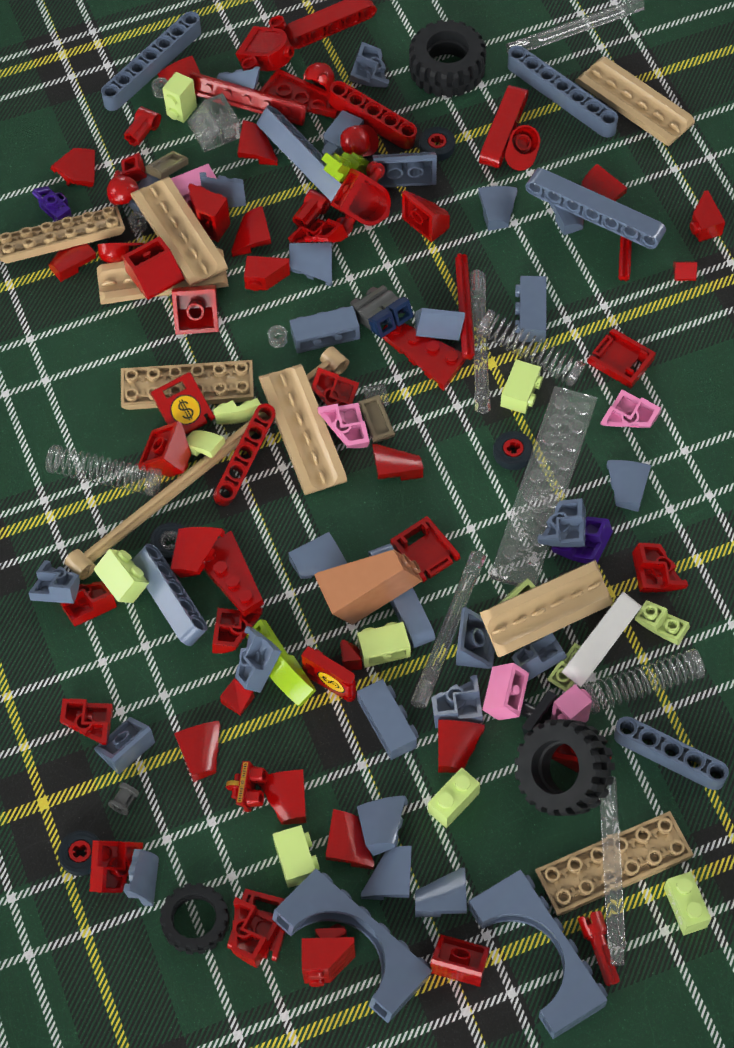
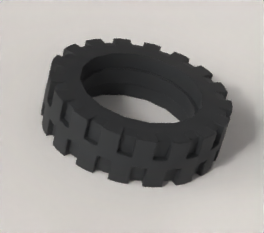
[160,883,229,955]

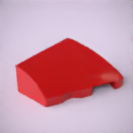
[581,164,627,201]
[231,206,271,257]
[288,218,348,243]
[372,444,423,481]
[170,527,225,578]
[632,543,688,592]
[438,720,485,773]
[174,721,221,782]
[232,897,280,968]

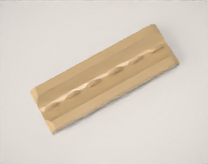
[575,56,695,147]
[130,177,228,287]
[0,206,125,263]
[97,248,229,305]
[121,360,254,410]
[259,364,347,495]
[479,560,613,657]
[535,811,694,916]

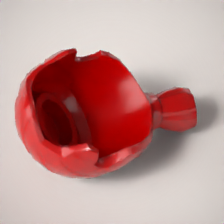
[303,62,335,91]
[107,170,139,206]

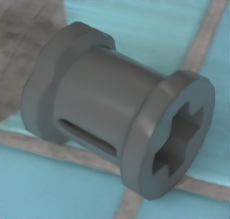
[108,782,139,815]

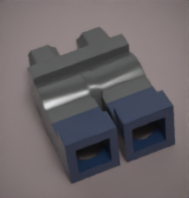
[350,285,414,338]

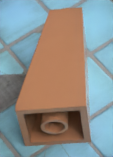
[314,549,422,625]

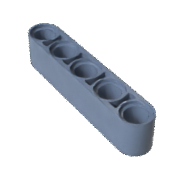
[368,543,436,649]
[132,544,208,646]
[614,716,729,790]

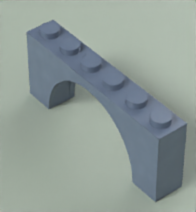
[272,869,432,1023]
[468,869,608,1039]

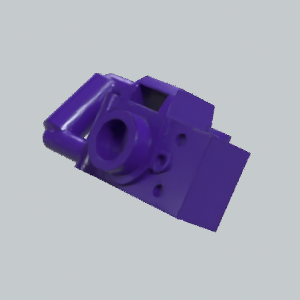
[32,186,72,221]

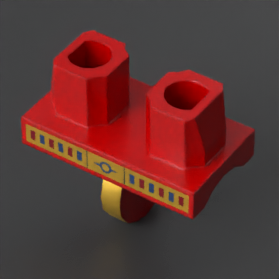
[226,761,268,812]

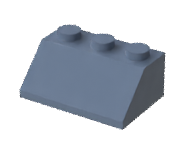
[372,152,437,187]

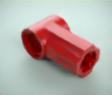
[124,106,161,146]
[292,189,331,229]

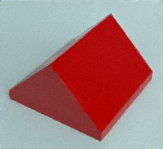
[430,934,490,987]

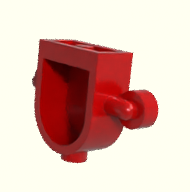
[235,15,295,71]
[330,161,391,235]

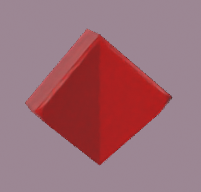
[121,153,147,182]
[340,640,362,671]
[220,678,255,716]
[315,923,347,938]

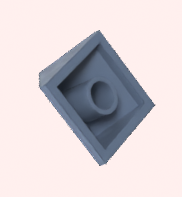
[415,308,465,341]
[456,607,495,669]
[94,717,155,775]

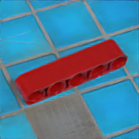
[283,0,377,49]
[328,81,417,149]
[479,85,529,169]
[213,403,276,506]

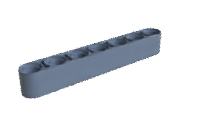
[101,11,201,111]
[507,45,618,138]
[256,105,342,202]
[525,168,666,249]

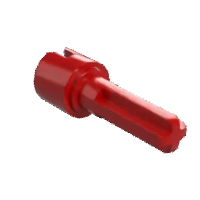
[578,911,620,986]

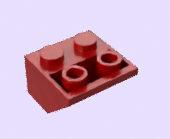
[188,183,231,242]
[123,236,184,300]

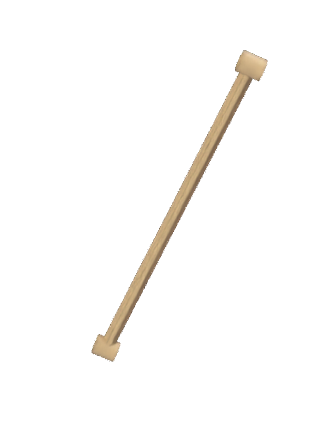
[64,346,349,580]

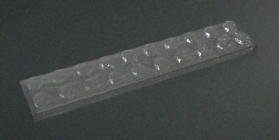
[490,386,598,586]

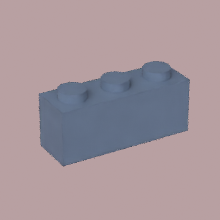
[515,276,546,342]
[290,306,360,353]
[357,679,419,760]

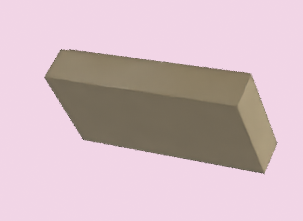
[145,151,188,180]
[358,395,395,444]

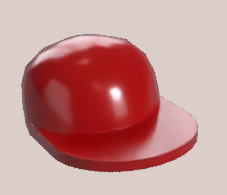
[340,125,379,157]
[505,125,540,171]
[98,243,145,263]

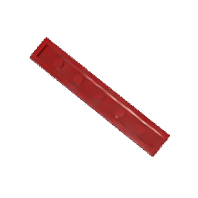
[189,72,308,126]

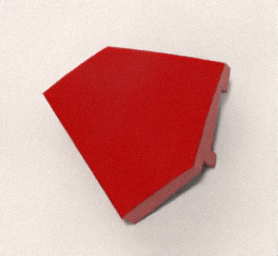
[50,148,95,187]

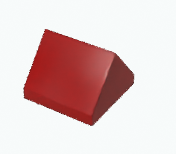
[673,261,697,281]

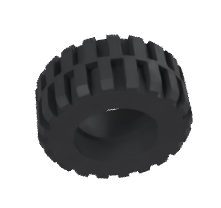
[409,20,486,98]
[514,719,615,816]

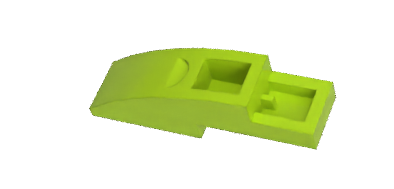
[321,152,369,183]
[246,619,316,707]

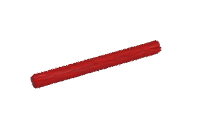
[455,253,475,360]

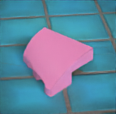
[600,390,661,428]
[317,403,370,448]

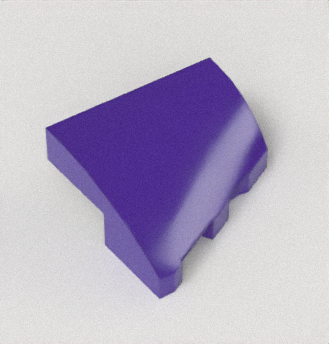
[551,517,613,564]

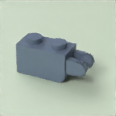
[321,110,364,156]

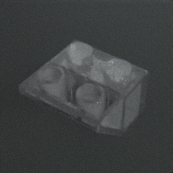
[187,93,241,152]

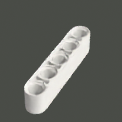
[562,592,642,687]

